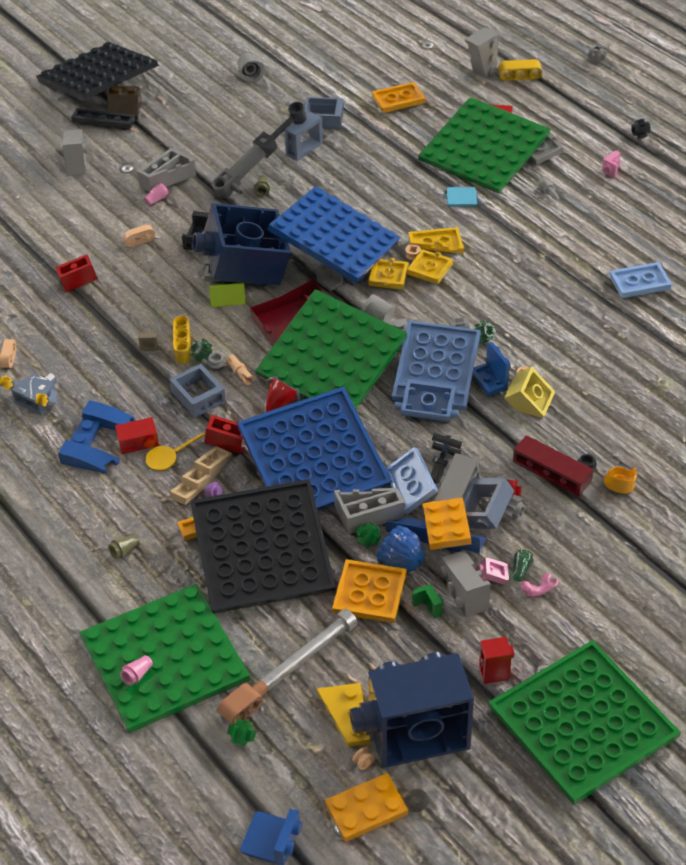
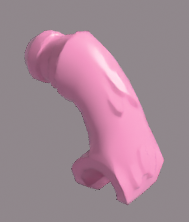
[520,573,558,597]

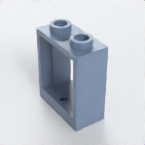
[303,97,344,129]
[284,112,323,161]
[169,364,226,418]
[463,478,514,529]

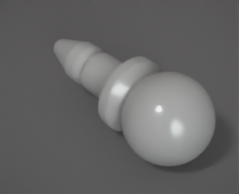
[537,178,559,201]

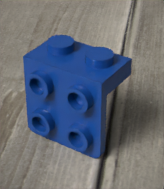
[472,342,511,397]
[240,808,302,865]

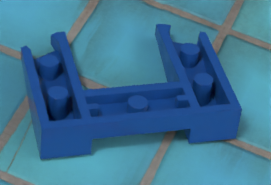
[58,400,135,473]

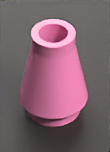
[144,183,169,206]
[120,655,153,686]

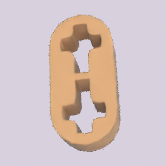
[123,225,155,247]
[0,339,16,368]

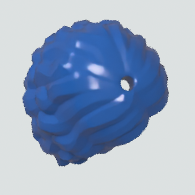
[377,525,425,572]

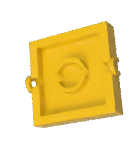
[407,249,453,285]
[369,258,409,290]

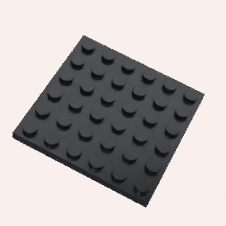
[36,42,159,101]
[190,479,336,614]

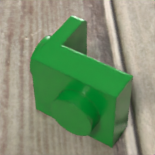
[412,584,444,618]

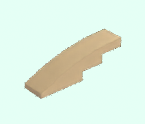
[169,446,232,505]

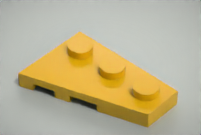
[408,227,464,254]
[317,683,370,747]

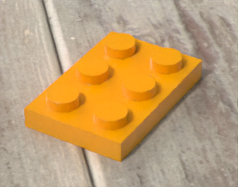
[372,82,426,113]
[423,497,471,550]
[325,773,408,842]

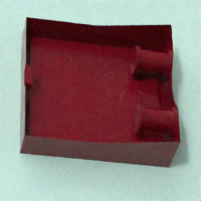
[250,279,323,347]

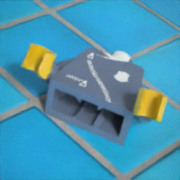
[0,373,57,415]

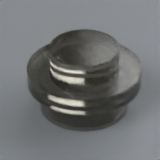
[405,789,428,812]

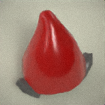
[266,376,300,412]

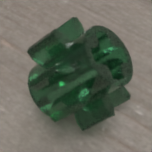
[474,320,496,343]
[190,338,213,362]

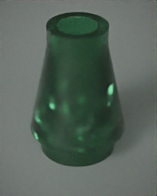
[511,549,534,582]

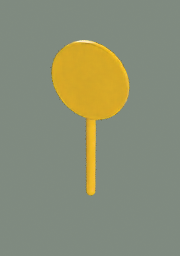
[146,433,205,471]

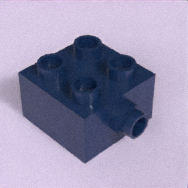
[192,203,291,287]
[349,652,474,769]

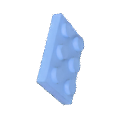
[609,262,672,299]
[386,447,438,515]

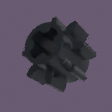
[631,118,651,139]

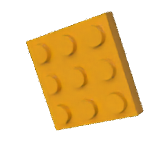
[332,559,407,624]

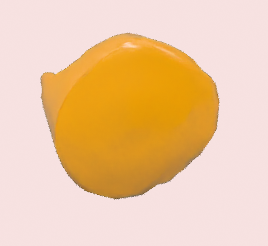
[603,466,637,494]

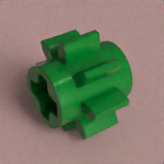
[355,522,381,547]
[227,719,257,746]

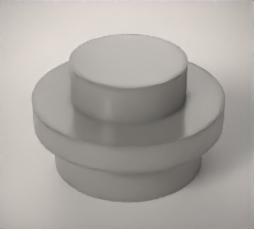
[207,352,226,369]

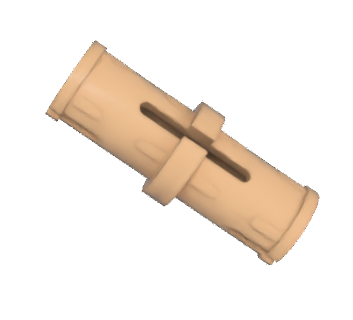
[226,355,254,385]

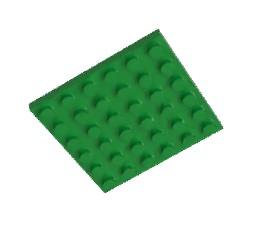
[418,97,550,193]
[255,289,408,409]
[79,583,250,733]
[488,640,681,805]

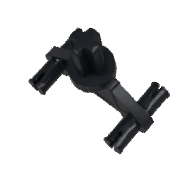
[430,432,462,484]

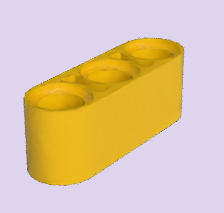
[498,59,543,81]
[173,315,191,364]

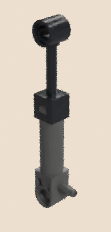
[212,102,307,199]

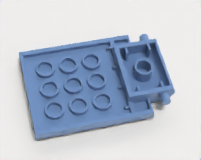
[392,320,481,422]

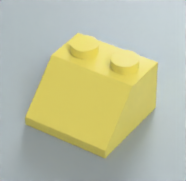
[504,366,555,418]

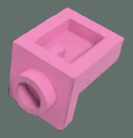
[602,150,621,178]
[475,557,509,585]

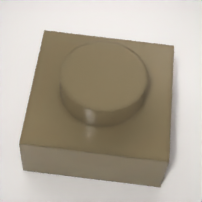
[138,332,159,351]

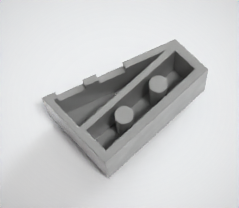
[465,27,499,79]
[62,129,87,176]
[137,148,196,192]
[432,453,481,501]
[334,488,405,534]
[439,550,490,617]

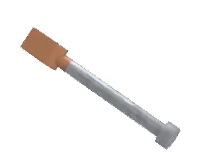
[217,609,358,724]

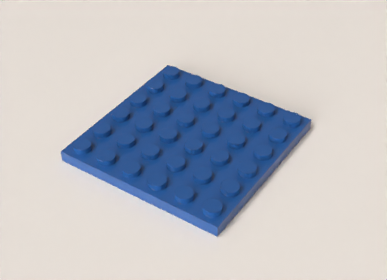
[267,186,400,283]
[237,387,392,511]

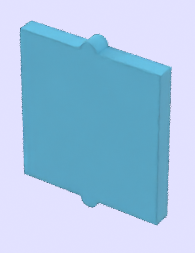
[446,187,478,207]

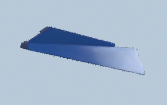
[386,517,486,554]

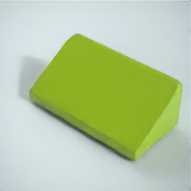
[209,283,246,307]

